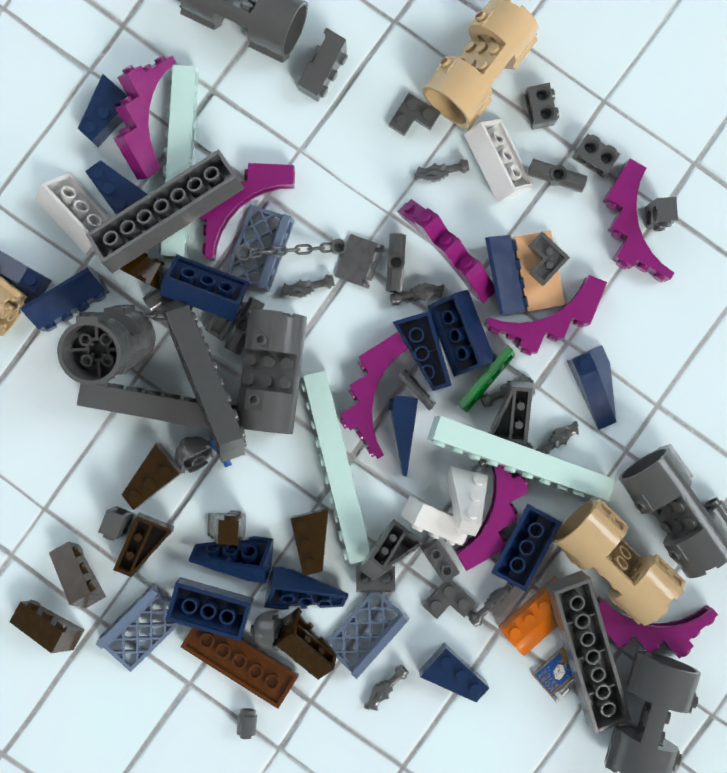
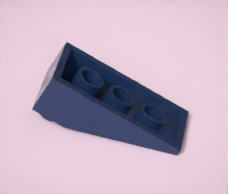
[388,395,418,477]

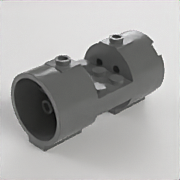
[177,0,308,63]
[57,305,156,385]
[236,309,307,434]
[619,444,727,578]
[604,650,701,773]

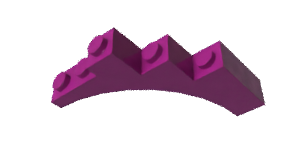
[114,55,176,180]
[602,158,674,282]
[199,163,295,260]
[397,199,495,304]
[484,275,607,356]
[339,332,408,459]
[454,464,529,571]
[597,596,718,659]

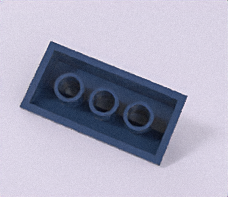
[485,235,529,316]
[160,254,249,322]
[20,267,110,332]
[427,290,495,377]
[491,503,563,591]
[165,577,254,641]

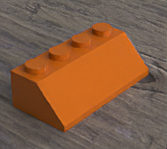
[498,576,558,656]

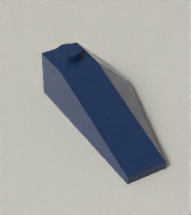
[0,250,52,306]
[567,345,616,430]
[188,536,274,583]
[264,567,348,610]

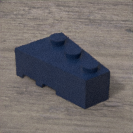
[78,74,128,147]
[85,160,148,215]
[419,643,489,703]

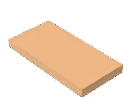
[513,230,565,312]

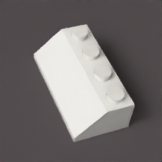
[464,119,534,202]
[35,172,112,255]

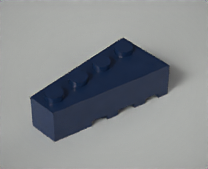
[393,311,452,391]

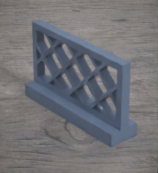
[226,204,295,292]
[96,583,179,672]
[327,592,410,679]

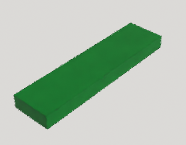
[458,345,515,413]

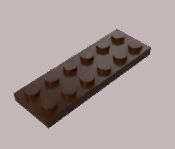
[180,628,299,709]

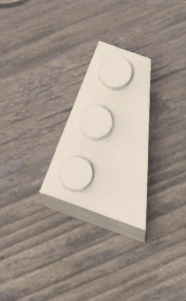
[446,466,488,537]
[401,495,468,546]

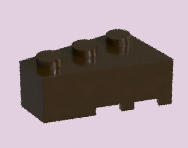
[120,253,168,289]
[290,508,329,576]

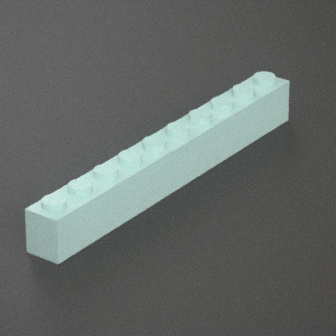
[158,65,199,259]
[301,370,371,564]
[427,416,616,502]

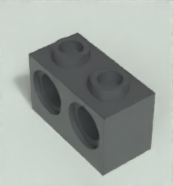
[524,82,559,130]
[572,134,620,178]
[645,197,678,232]
[98,506,134,540]
[421,538,460,584]
[356,563,395,593]

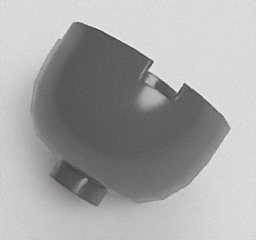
[175,436,215,473]
[250,610,283,651]

